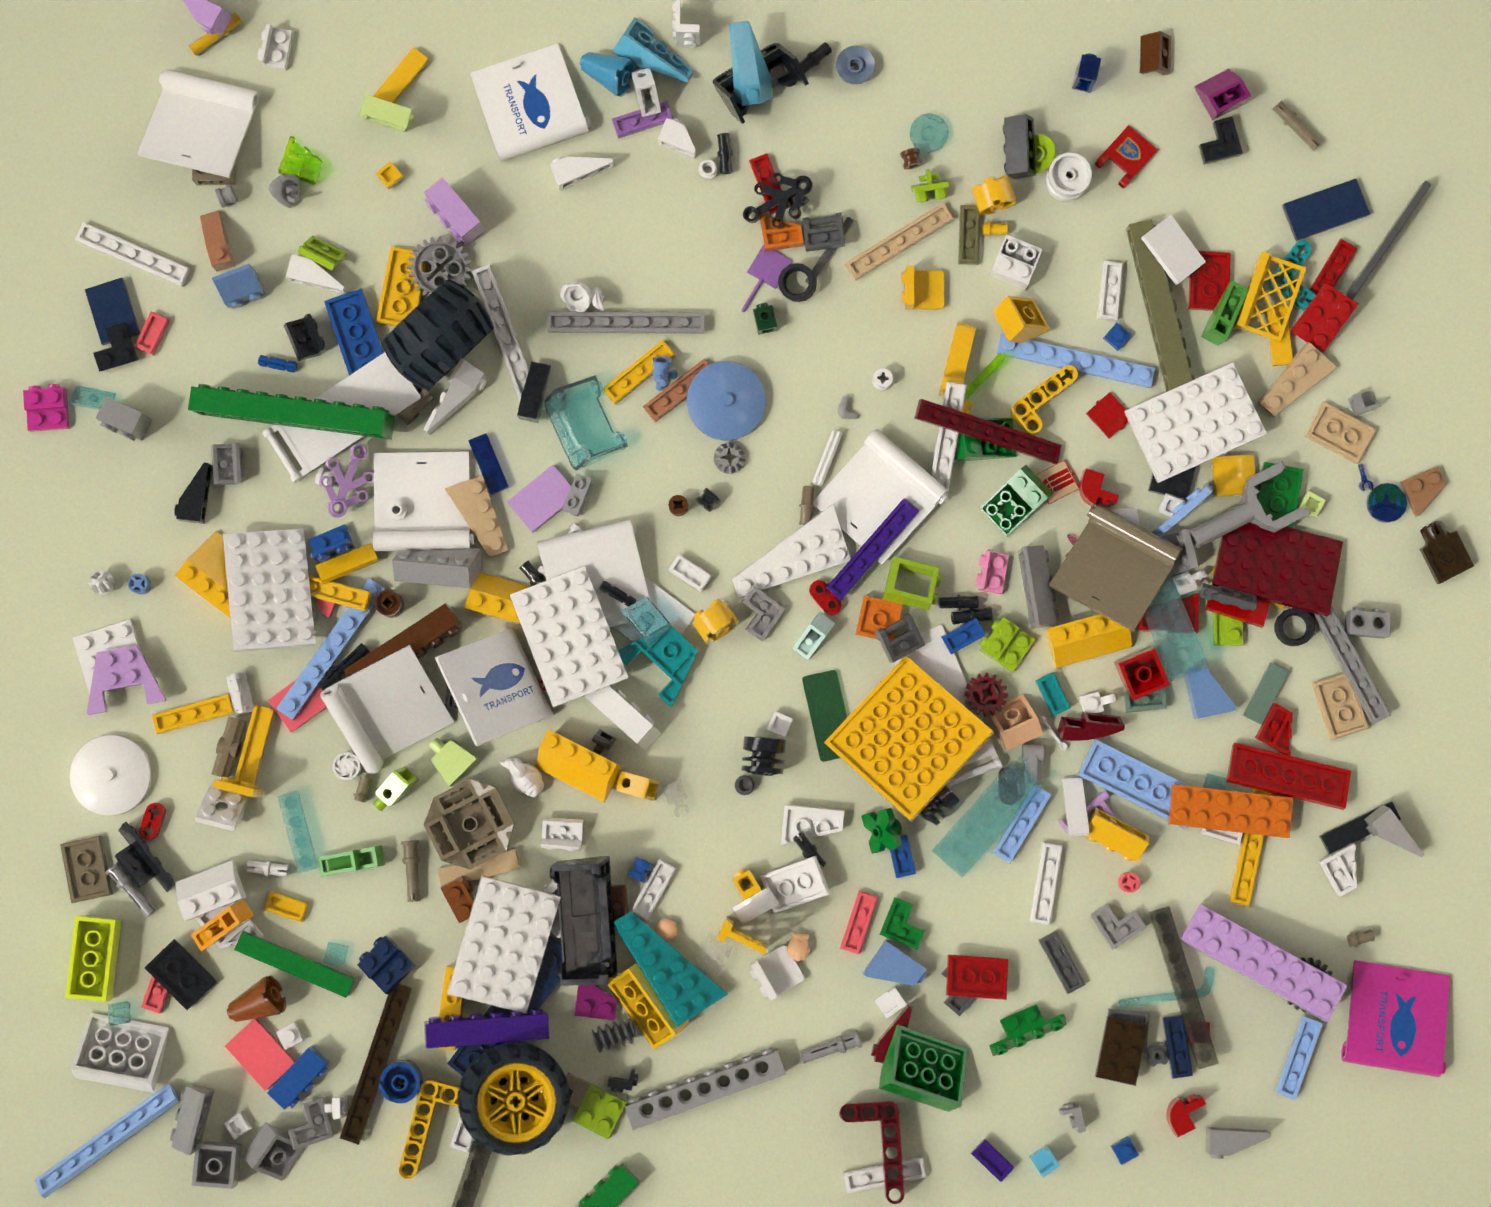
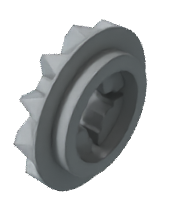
[714,442,745,474]

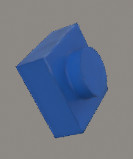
[1103,323,1131,351]
[1111,1136,1139,1165]

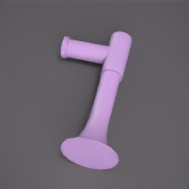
[1058,791,1116,834]

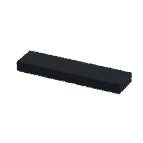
[1319,801,1401,854]

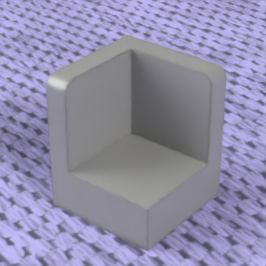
[1348,391,1381,417]

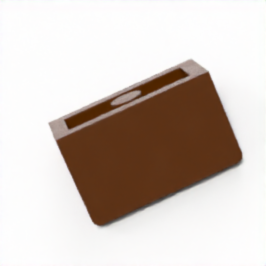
[1140,31,1171,75]

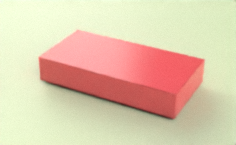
[134,311,170,355]

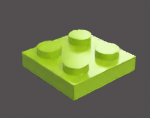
[572,1084,627,1139]

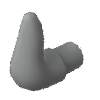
[838,396,859,419]

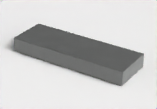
[1038,931,1085,994]

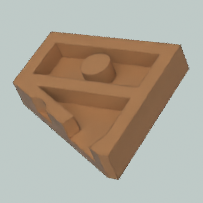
[1400,466,1446,517]

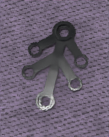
[743,173,813,229]

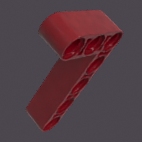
[839,1102,904,1204]

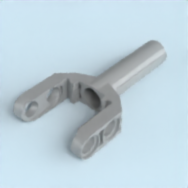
[1189,461,1311,548]

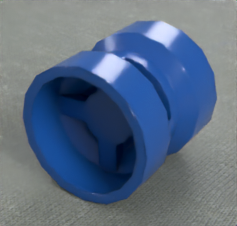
[627,857,653,883]

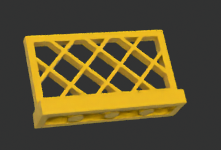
[1234,251,1306,342]
[717,917,767,955]

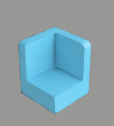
[1029,1145,1060,1177]

